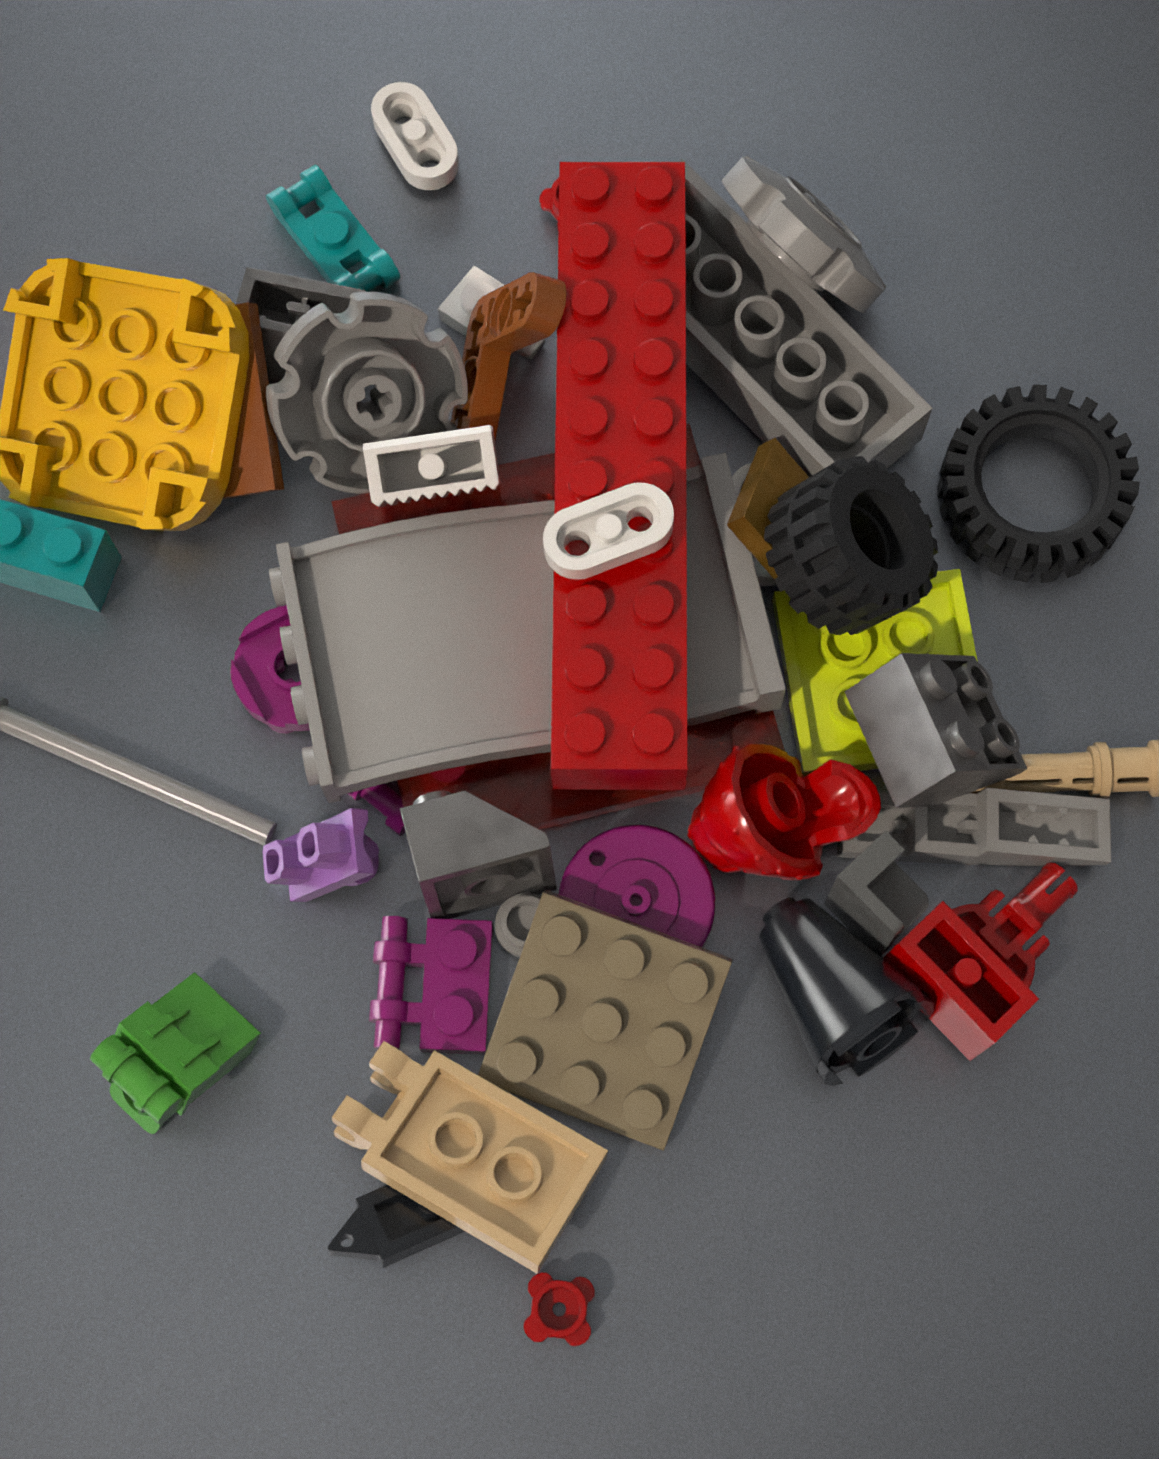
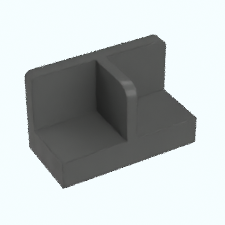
[824,831,929,956]

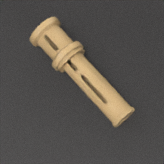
[970,740,1159,799]

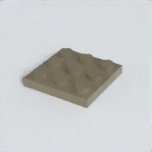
[478,890,733,1151]

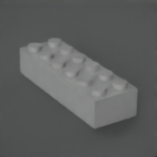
[678,159,933,477]

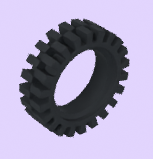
[937,384,1140,583]

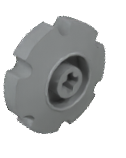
[722,156,887,313]
[266,292,468,494]

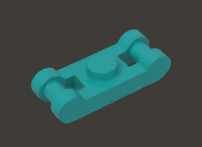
[266,164,401,292]

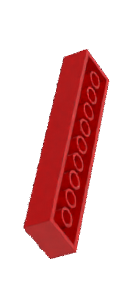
[551,162,688,790]

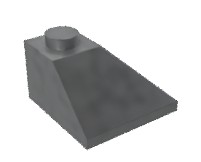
[400,791,557,919]

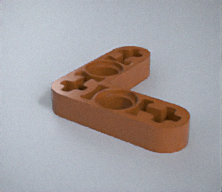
[451,272,566,441]

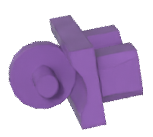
[262,808,379,902]

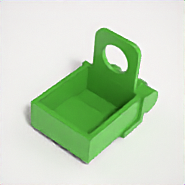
[90,972,261,1134]

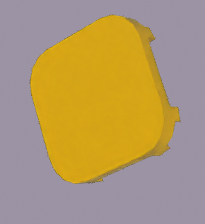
[0,258,249,531]

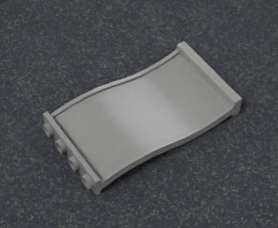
[269,453,786,803]

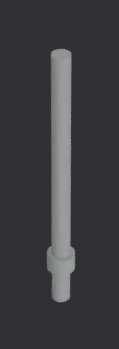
[0,696,277,846]

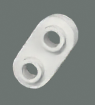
[371,82,459,190]
[543,483,674,580]

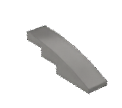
[837,788,1111,866]

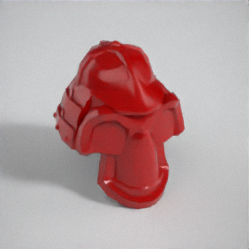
[687,744,881,880]

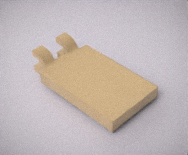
[332,1041,608,1274]

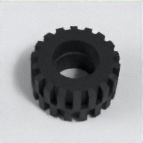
[764,456,938,635]

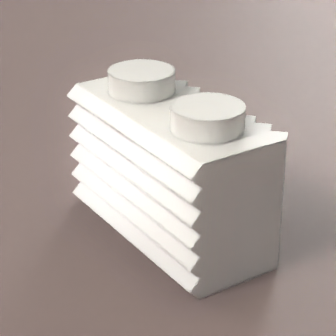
[363,425,501,507]

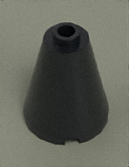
[759,897,934,1086]

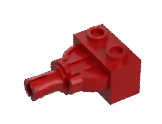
[883,862,1078,1061]

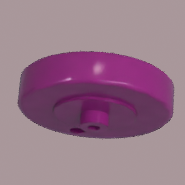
[559,825,715,948]

